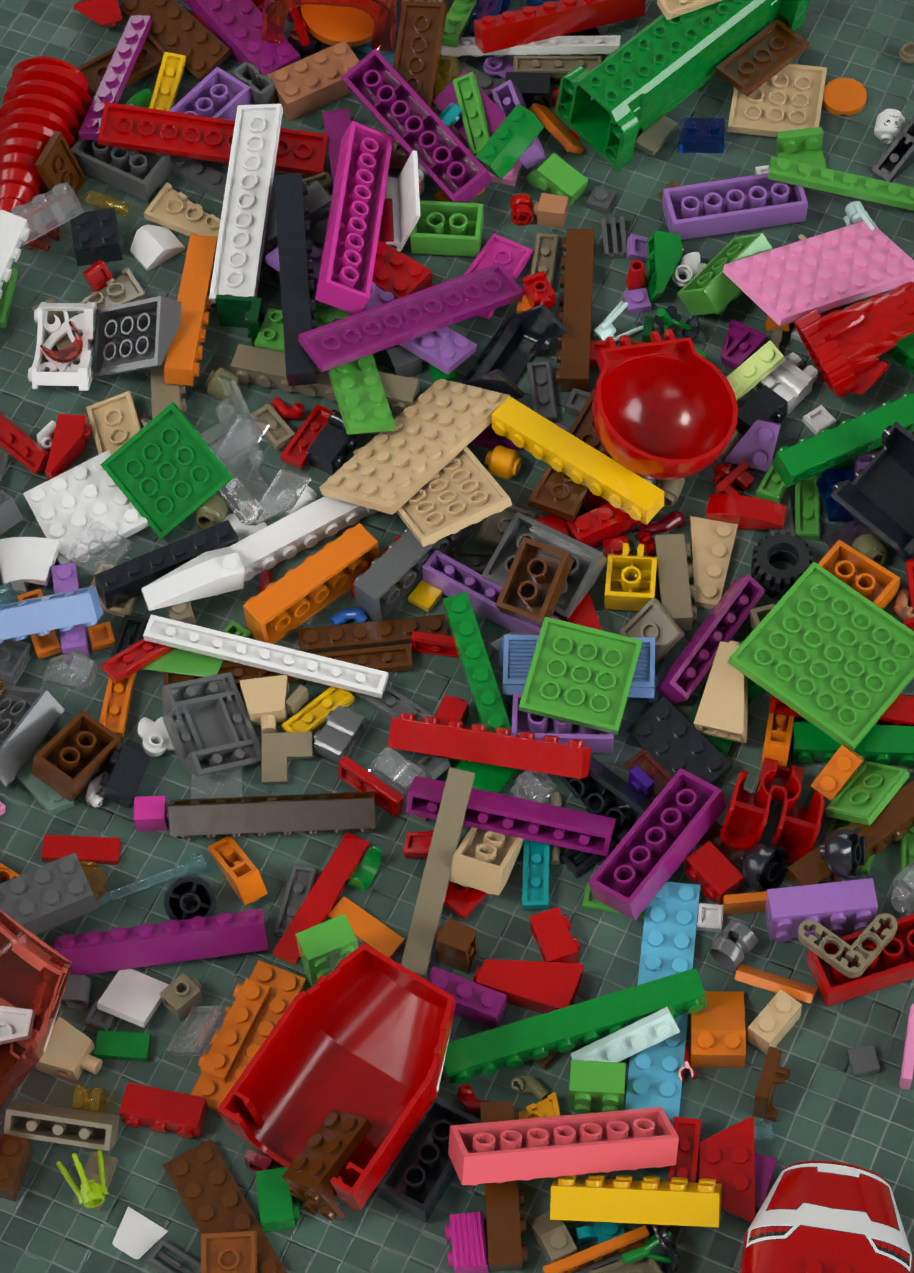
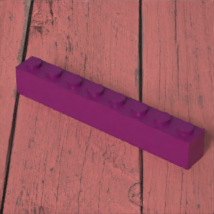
[406,776,616,857]
[54,909,268,975]

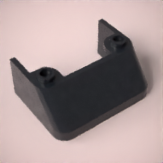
[462,304,568,400]

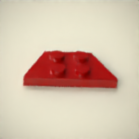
[699,1117,756,1224]

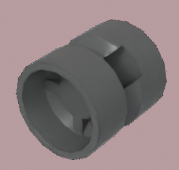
[708,920,758,971]

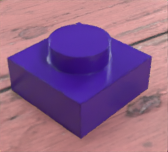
[628,766,655,799]

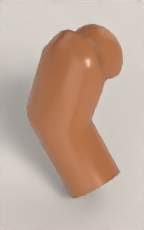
[894,589,914,621]

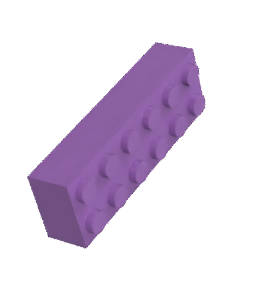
[662,173,808,240]

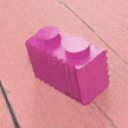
[445,1211,489,1273]

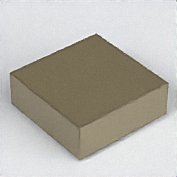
[285,685,310,717]

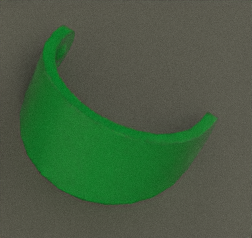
[347,846,382,892]

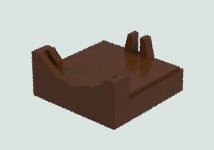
[752,1046,791,1122]

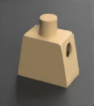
[240,675,289,733]
[33,1017,103,1081]

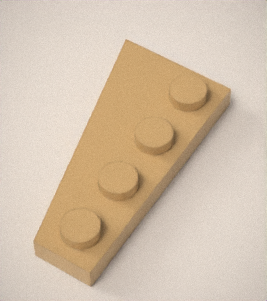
[144,182,221,237]
[690,516,738,610]

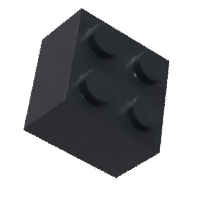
[70,207,123,266]

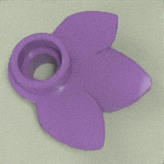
[483,55,516,79]

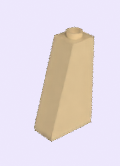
[694,641,748,744]

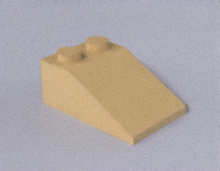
[450,827,525,896]

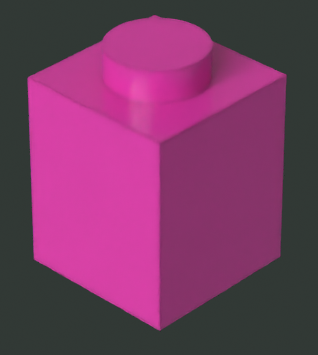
[134,796,169,831]

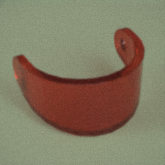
[40,321,83,363]

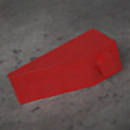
[45,414,92,480]

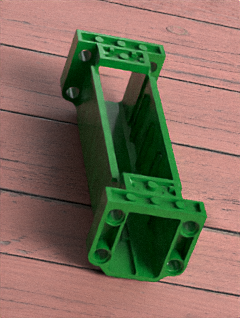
[555,0,810,171]

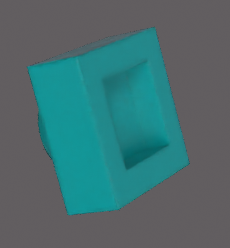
[439,102,462,127]

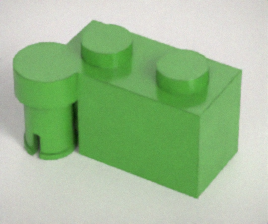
[527,153,588,208]

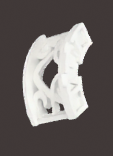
[28,302,97,391]

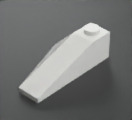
[142,547,245,611]

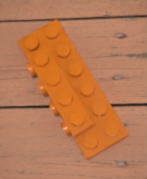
[190,960,307,1111]

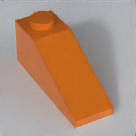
[760,712,794,768]
[208,836,268,906]

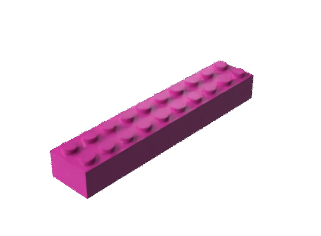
[315,121,393,314]

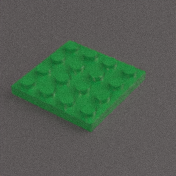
[100,403,235,539]

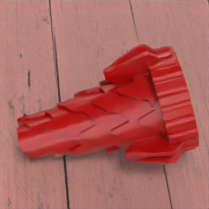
[794,282,914,398]

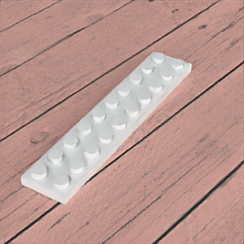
[209,104,283,304]

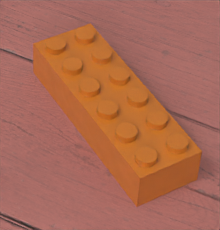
[243,523,379,644]

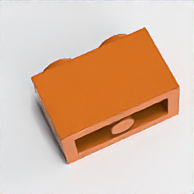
[810,745,865,801]

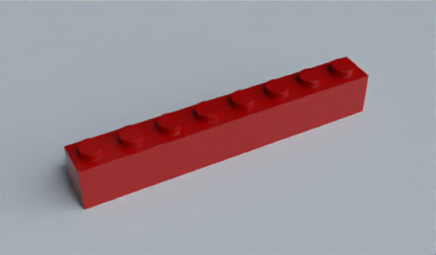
[474,0,645,54]
[388,712,592,779]

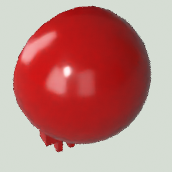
[592,329,738,480]

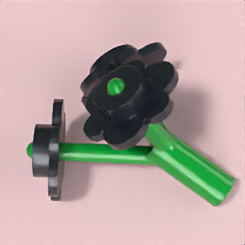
[654,306,700,341]
[621,1224,680,1273]

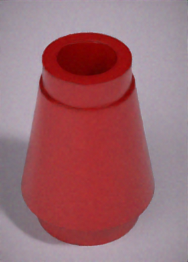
[625,260,648,290]

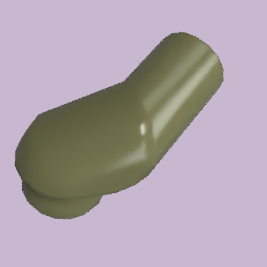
[510,1076,551,1101]

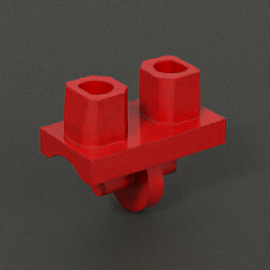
[712,460,755,495]

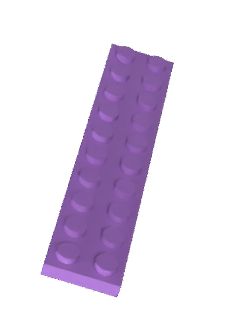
[265,245,477,374]

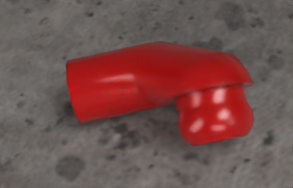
[271,397,305,419]
[636,532,656,557]

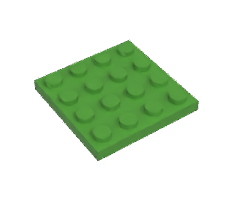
[519,616,643,735]

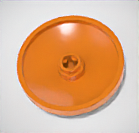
[300,0,388,47]

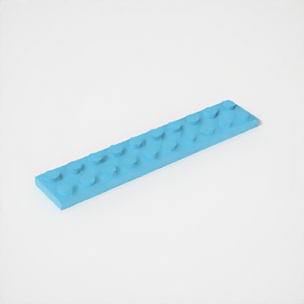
[625,882,700,1126]

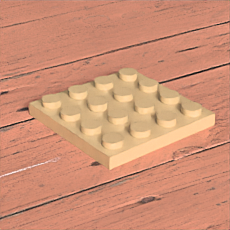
[727,64,827,137]

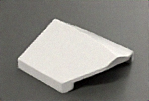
[130,224,185,272]

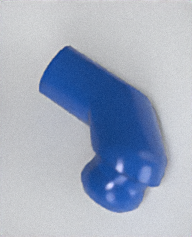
[329,607,368,626]

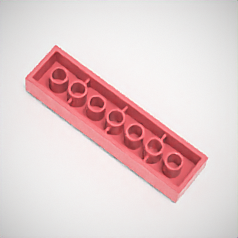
[448,1107,679,1186]

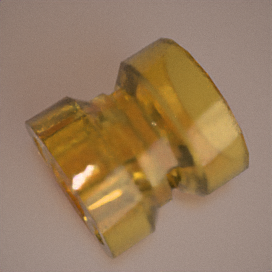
[72,1084,105,1113]

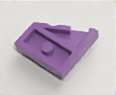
[725,419,781,472]

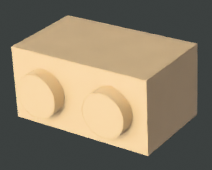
[746,989,802,1055]

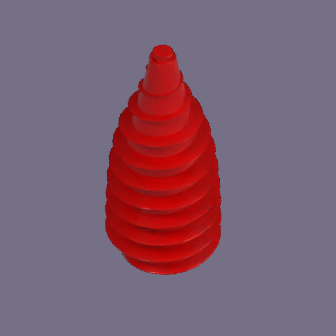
[0,56,92,216]

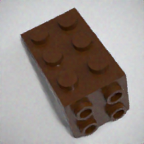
[281,1109,373,1222]

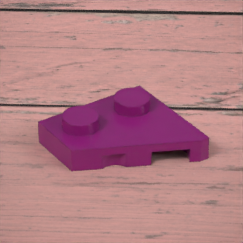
[720,318,768,369]

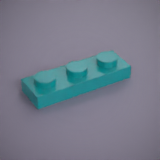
[522,839,550,910]

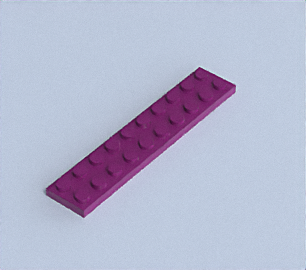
[298,262,524,372]

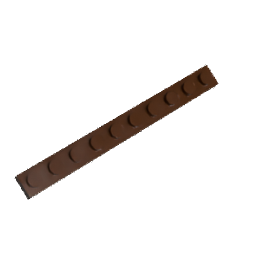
[163,644,413,688]

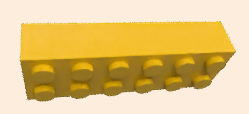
[550,1174,722,1227]

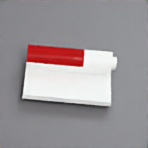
[379,150,420,252]

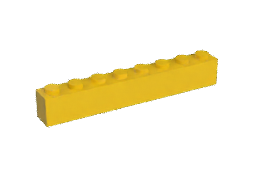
[491,396,665,525]

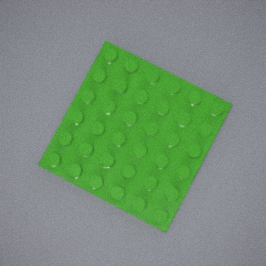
[727,562,914,752]

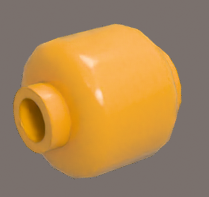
[485,445,522,480]

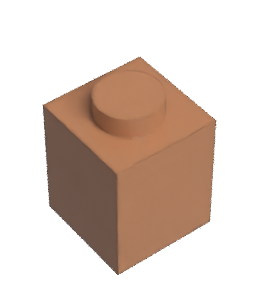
[534,193,568,229]

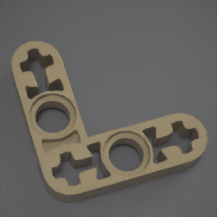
[798,913,898,978]

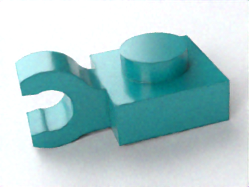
[575,1222,625,1245]

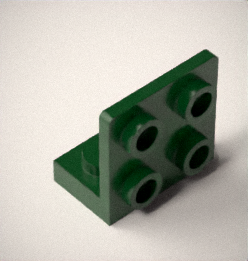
[215,294,265,347]

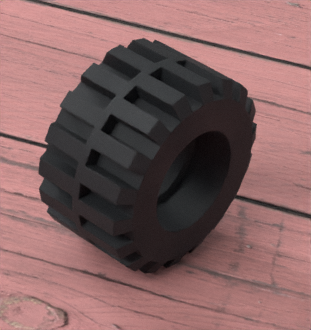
[751,532,814,599]

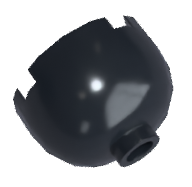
[820,827,866,880]
[740,842,789,892]
[163,875,216,921]

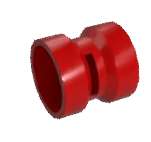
[510,194,534,226]

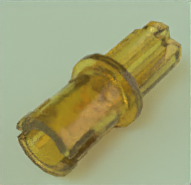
[84,190,129,217]

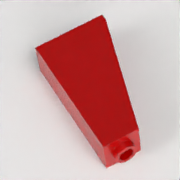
[473,959,584,1014]

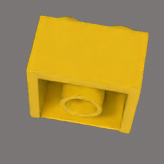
[605,543,657,611]

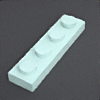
[571,1007,680,1062]

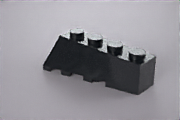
[557,756,652,844]

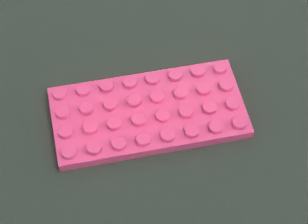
[723,221,914,326]

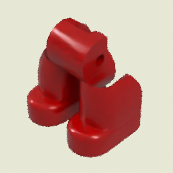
[720,757,824,865]

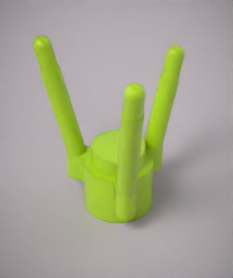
[56,1149,108,1208]

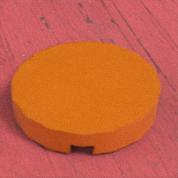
[823,78,867,117]

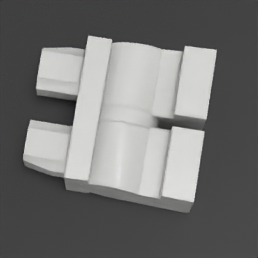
[754,352,818,415]

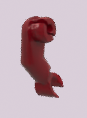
[631,510,684,541]

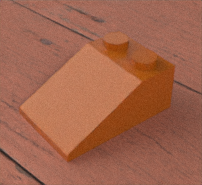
[690,991,746,1068]

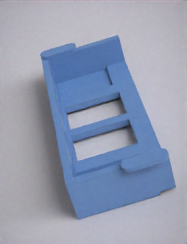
[499,635,659,703]

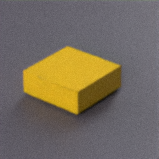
[408,580,442,613]

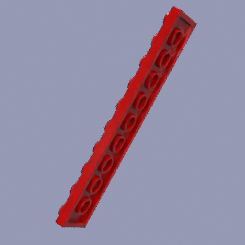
[98,102,328,176]

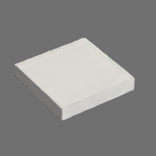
[97,969,169,1028]

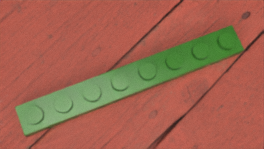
[768,156,914,211]

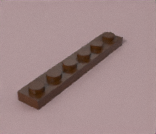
[298,614,448,654]

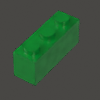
[475,104,544,180]

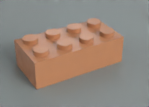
[267,40,360,122]

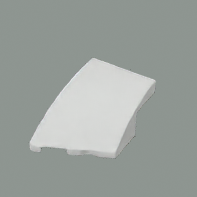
[0,537,61,592]

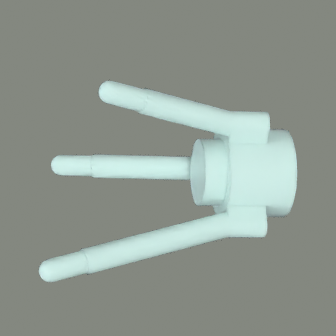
[843,201,880,230]
[592,301,644,343]

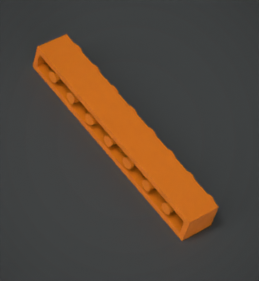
[164,234,218,386]

